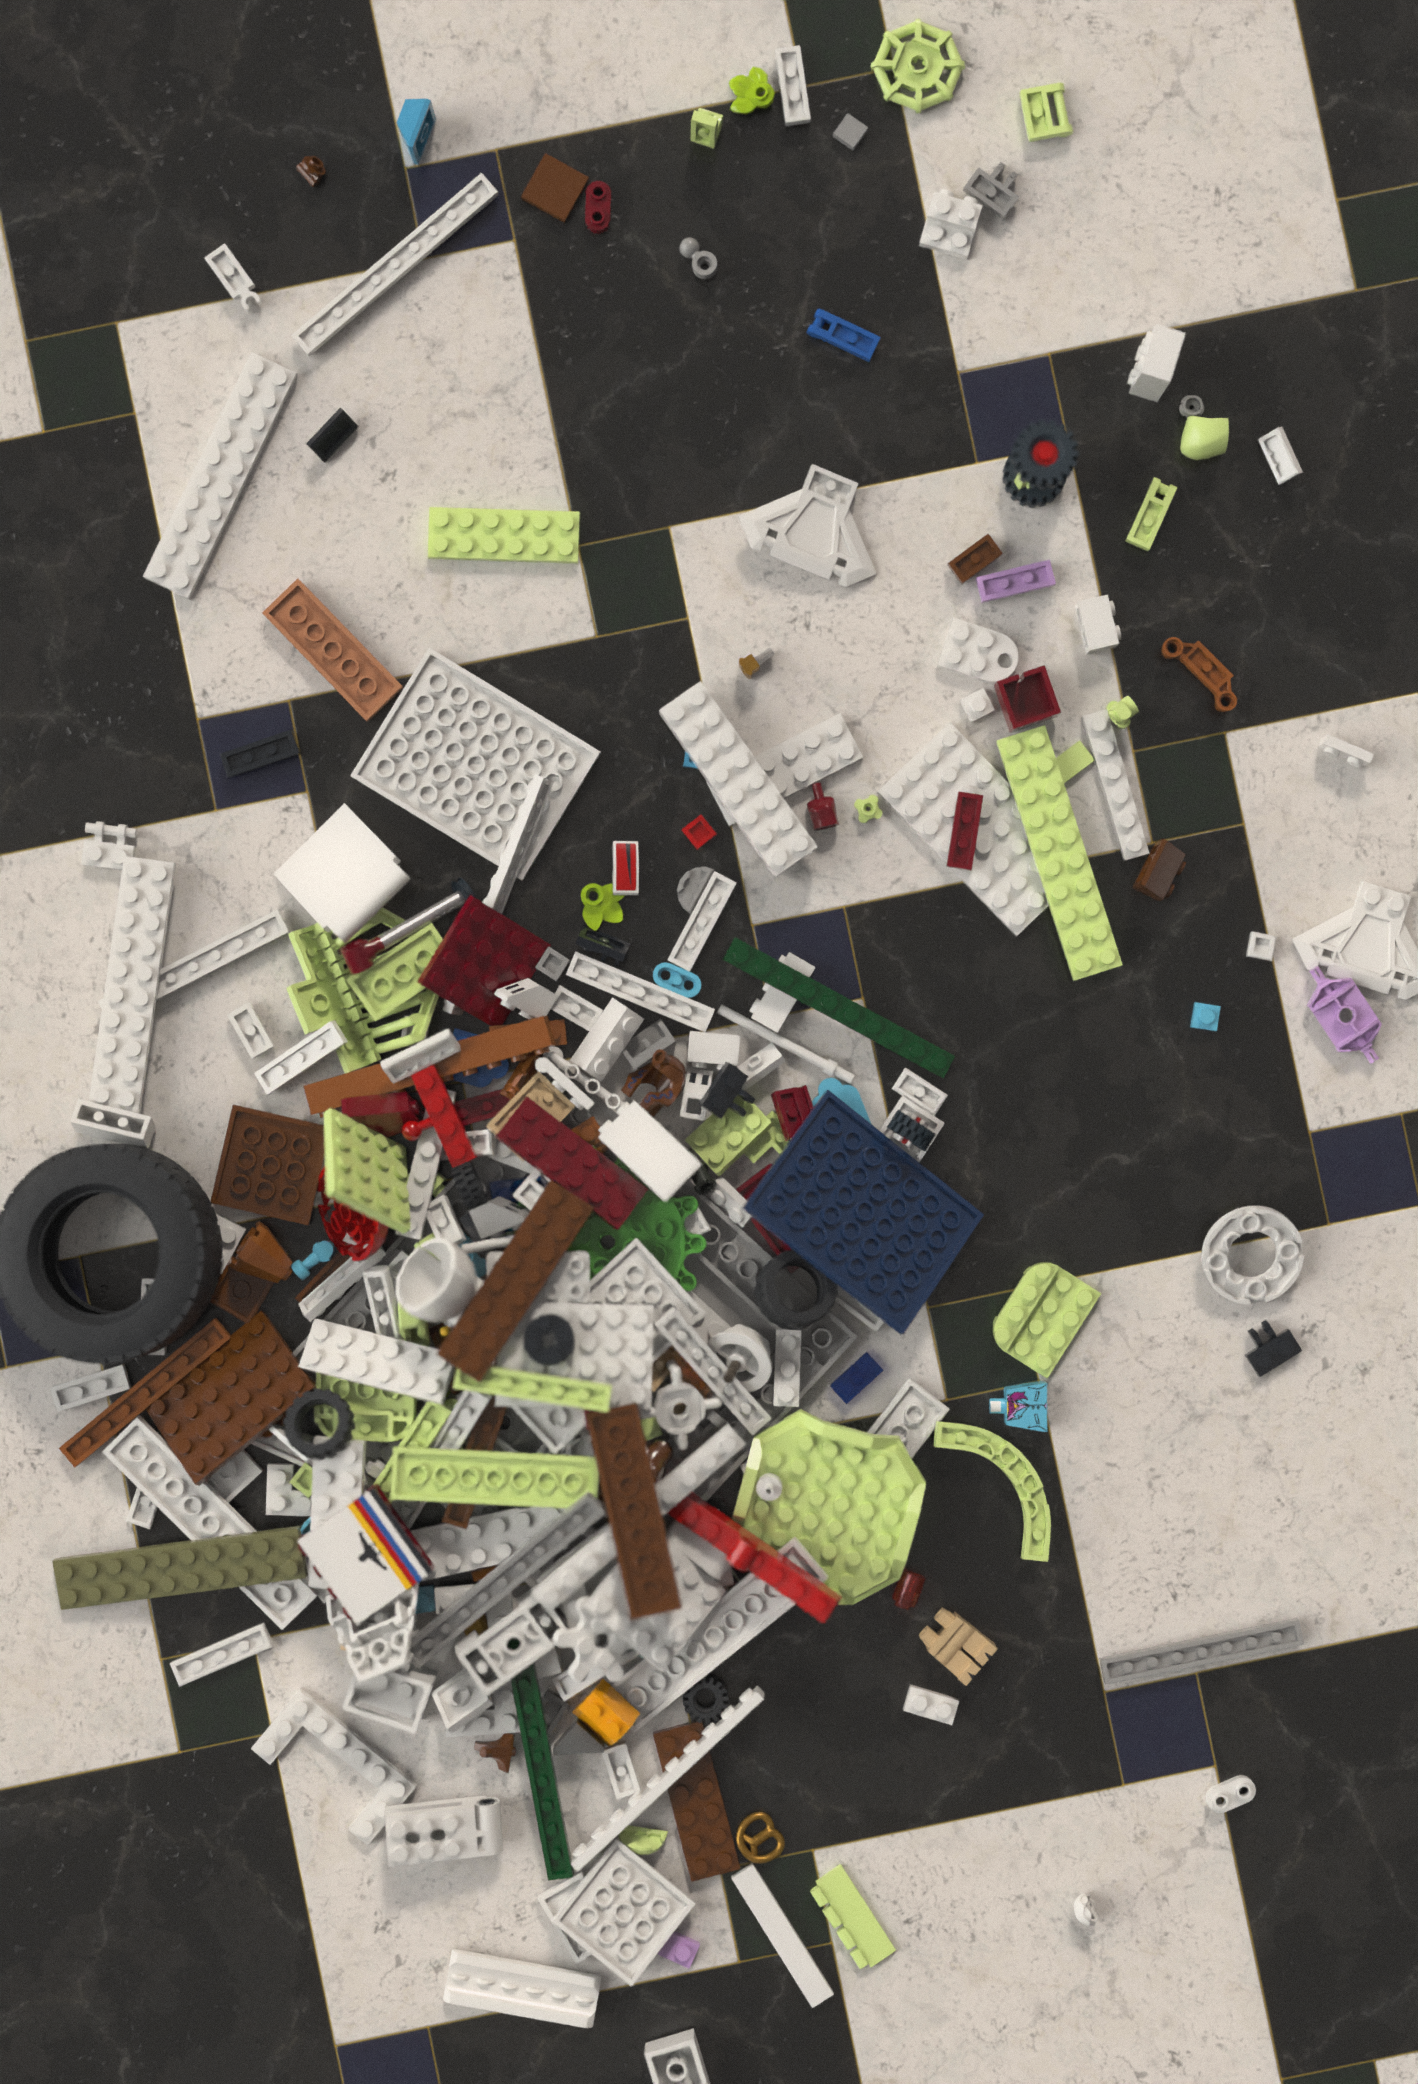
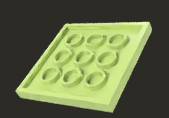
[324,1108,411,1234]

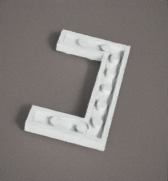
[434,1584,520,1737]
[251,1688,417,1846]

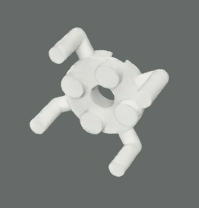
[639,1360,722,1450]

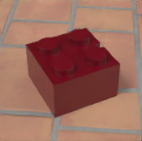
[994,665,1061,733]

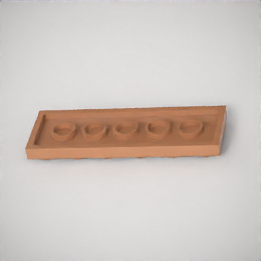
[262,578,404,722]

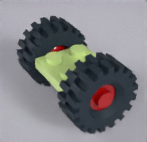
[1002,420,1079,508]

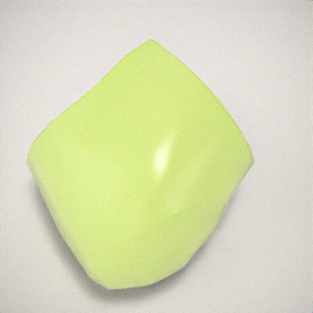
[1180,416,1229,460]

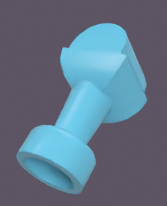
[291,1240,336,1281]

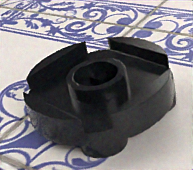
[523,1314,575,1366]

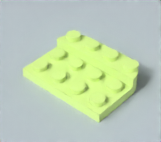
[992,1262,1101,1379]
[314,1373,417,1442]

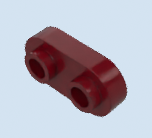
[585,181,611,234]

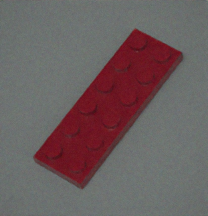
[495,1096,648,1231]

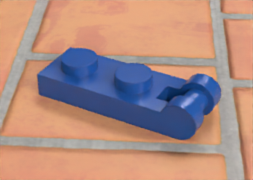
[806,309,881,362]

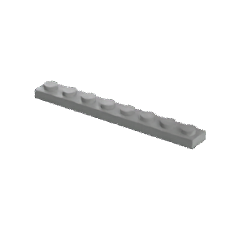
[1099,1618,1304,1685]

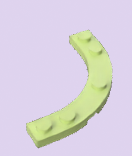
[933,1421,1051,1562]

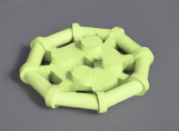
[871,19,965,113]

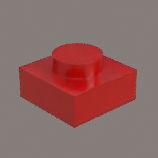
[682,814,717,850]

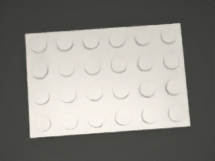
[496,1303,654,1409]

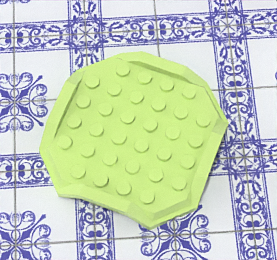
[732,1409,926,1605]

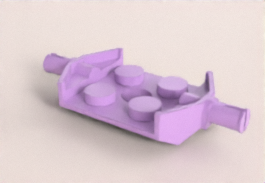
[1307,966,1382,1064]

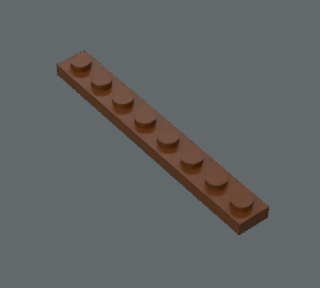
[59,1318,231,1468]

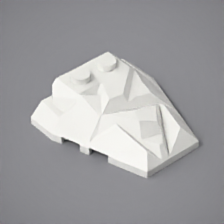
[326,1583,419,1684]

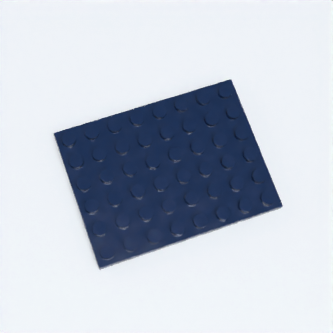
[741,1090,984,1335]

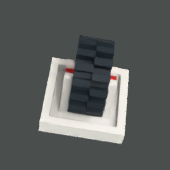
[879,1096,945,1162]

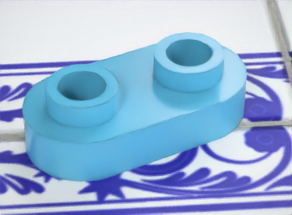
[653,962,701,998]

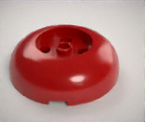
[317,1166,389,1261]

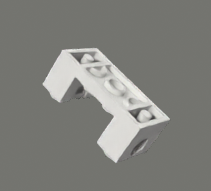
[454,1584,568,1696]

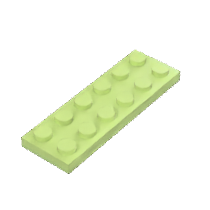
[428,507,580,563]

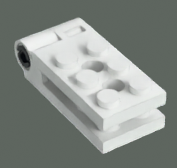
[385,1795,503,1867]

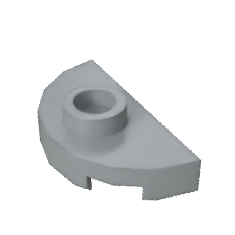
[677,867,714,914]

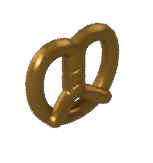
[736,1812,785,1863]

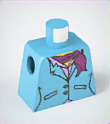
[989,1381,1047,1432]

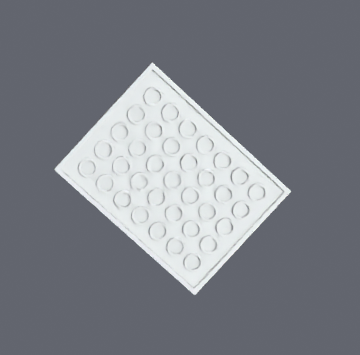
[350,648,601,881]

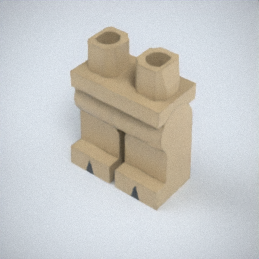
[919,1607,998,1686]

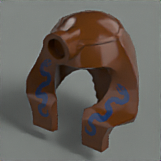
[621,1049,687,1118]

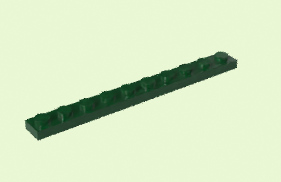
[723,938,955,1078]
[506,1637,574,1881]

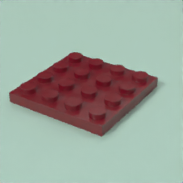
[417,895,551,1026]

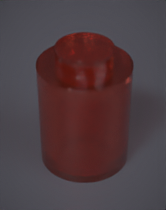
[892,1569,926,1610]

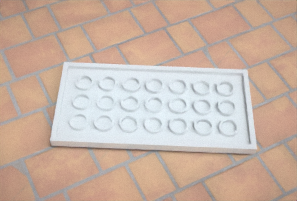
[877,722,1049,936]
[511,1238,705,1454]

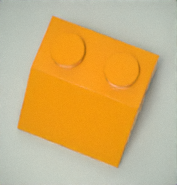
[572,1679,640,1747]

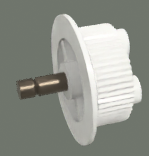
[707,1324,772,1392]

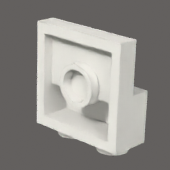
[919,189,982,260]

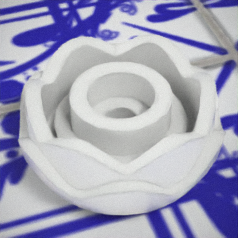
[1074,1893,1099,1926]

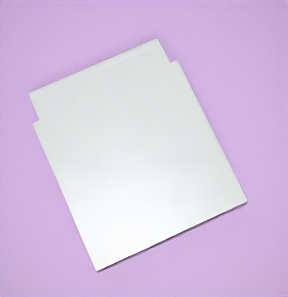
[274,803,411,944]

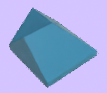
[397,98,436,165]

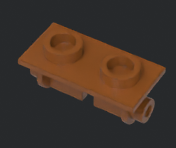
[500,1051,542,1099]

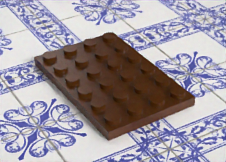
[146,1311,317,1486]

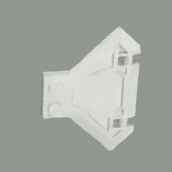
[738,464,876,587]
[1291,881,1418,1000]

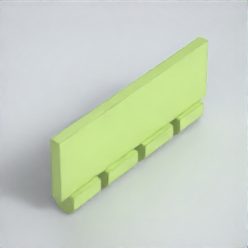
[810,1864,896,1969]

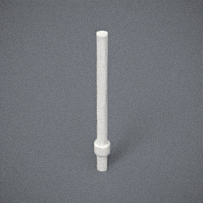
[717,1004,855,1083]

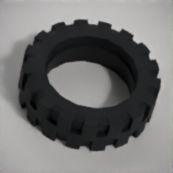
[284,1388,355,1460]

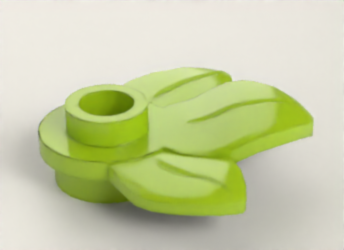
[729,67,775,114]
[581,883,625,931]

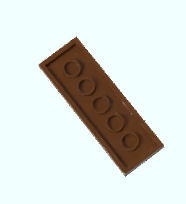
[653,1720,740,1882]

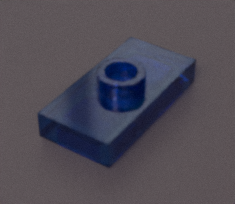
[829,1351,884,1404]

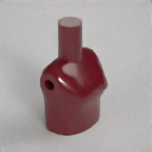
[807,782,839,831]

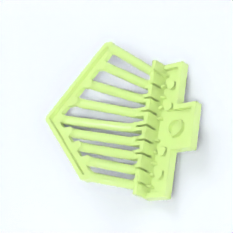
[286,907,439,1073]

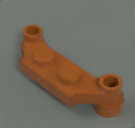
[1162,637,1237,712]

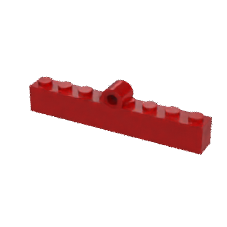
[666,1491,843,1623]

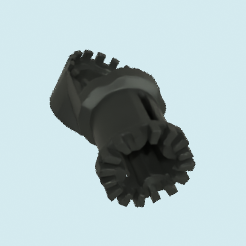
[686,1148,717,1195]

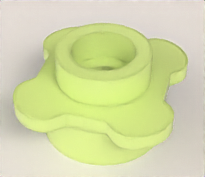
[854,795,882,823]

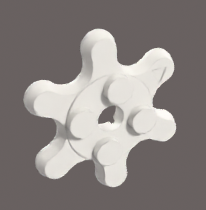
[553,1595,633,1682]

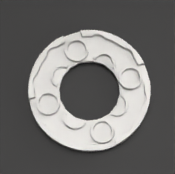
[1201,1206,1304,1305]

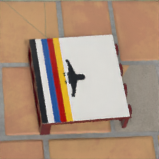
[297,1483,435,1625]

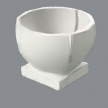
[396,1238,484,1325]

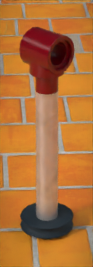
[340,877,476,974]

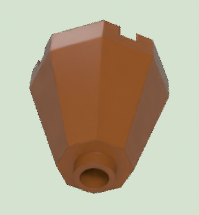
[228,1221,293,1283]

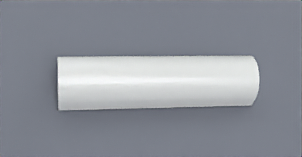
[363,1265,404,1341]

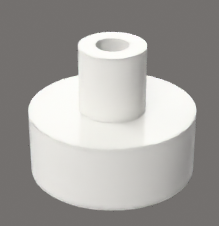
[756,1473,782,1501]

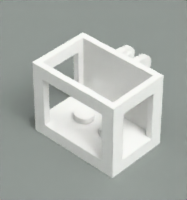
[342,1652,438,1734]

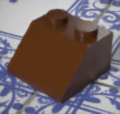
[1132,839,1186,901]

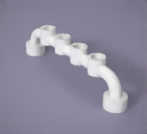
[543,1046,664,1128]

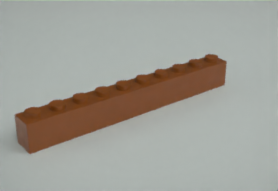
[303,1016,556,1118]

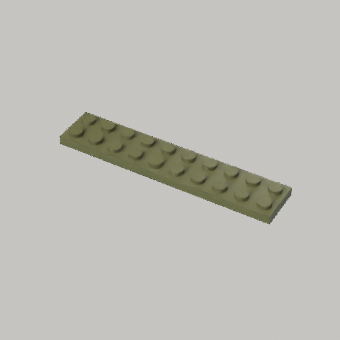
[52,1526,308,1610]

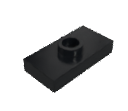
[306,408,359,463]

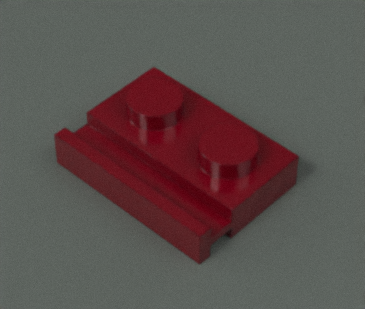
[771,1085,813,1141]

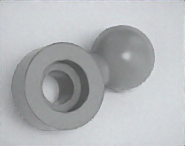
[680,237,717,279]

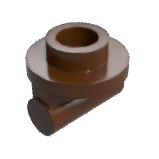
[296,156,325,187]

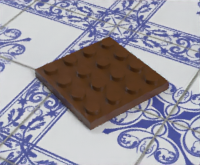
[211,1105,326,1225]

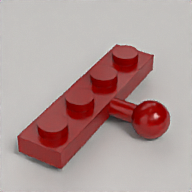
[402,1064,477,1168]

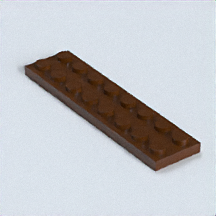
[436,1181,594,1383]
[586,1402,683,1620]

